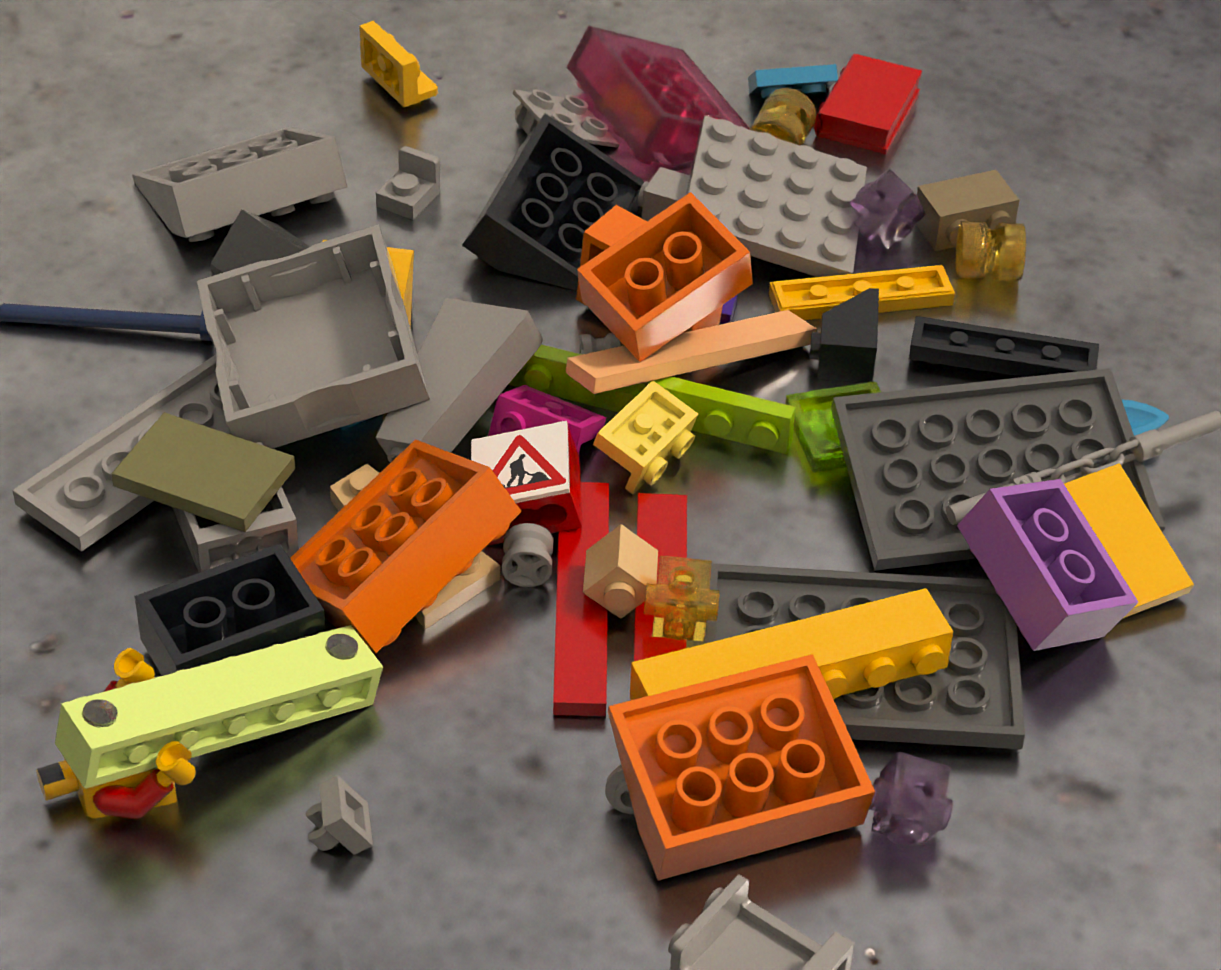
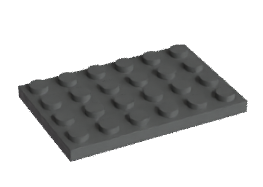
[831,368,1165,570]
[705,563,1025,749]

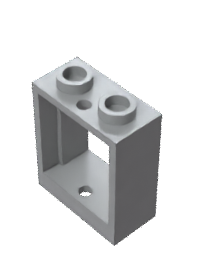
[172,442,299,572]

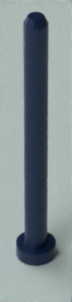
[0,303,212,342]

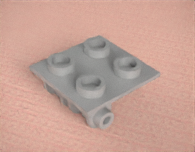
[513,89,620,147]

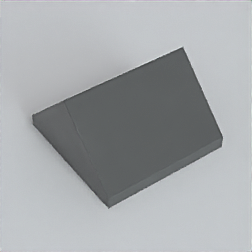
[210,209,310,275]

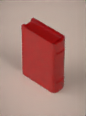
[813,54,922,154]

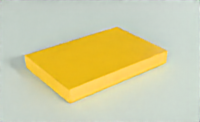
[1064,463,1194,619]

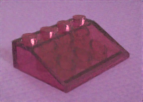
[567,25,751,166]

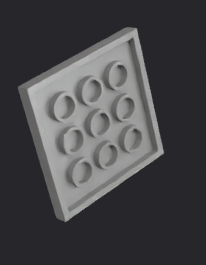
[686,115,867,277]

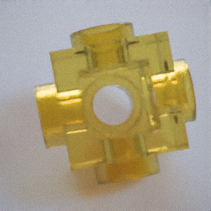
[644,555,720,642]

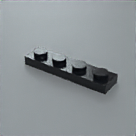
[909,316,1099,377]

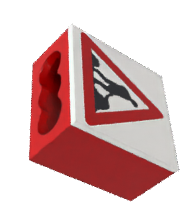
[471,421,582,546]

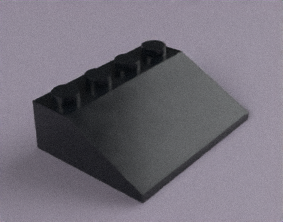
[462,113,645,291]

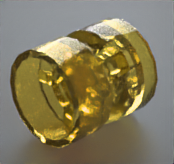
[750,88,816,145]
[955,221,1026,281]

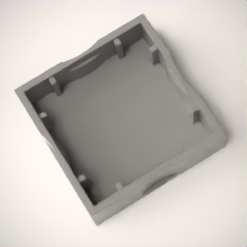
[197,225,430,448]

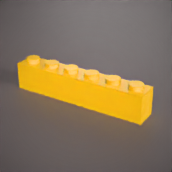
[630,588,953,700]

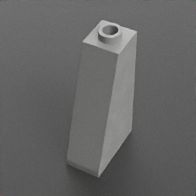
[375,298,543,463]

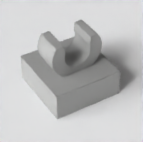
[306,775,373,855]

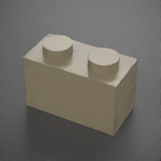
[913,170,1020,251]

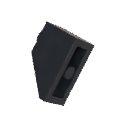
[809,288,879,383]

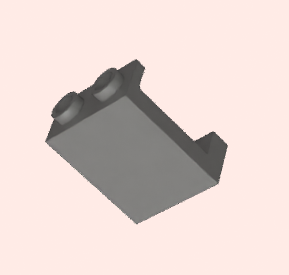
[668,874,854,970]

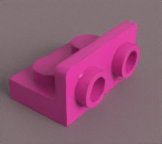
[488,385,607,455]

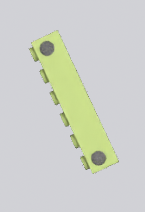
[55,625,383,789]

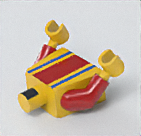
[36,648,195,819]

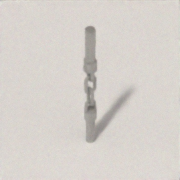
[946,411,1221,525]

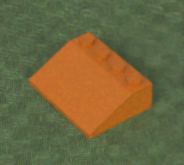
[290,439,522,653]
[608,654,875,881]

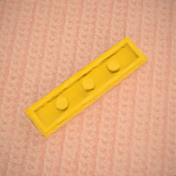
[769,265,955,320]

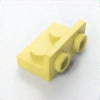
[593,381,698,494]

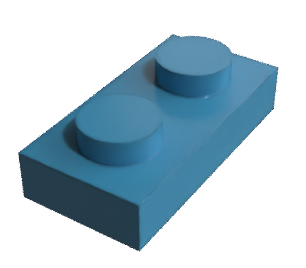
[748,64,838,99]

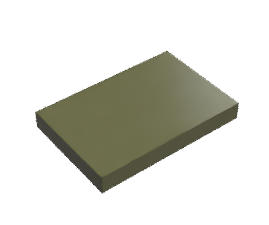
[111,412,295,532]

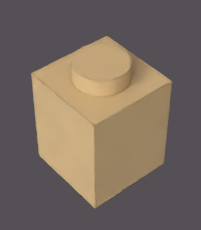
[583,524,658,619]

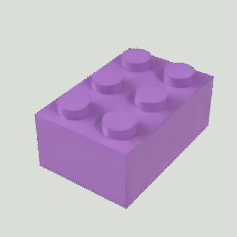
[957,479,1139,651]

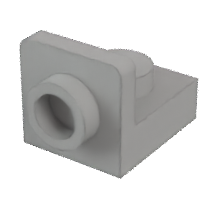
[376,146,440,220]

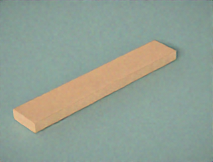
[566,310,817,394]

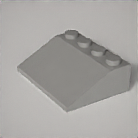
[132,127,347,242]

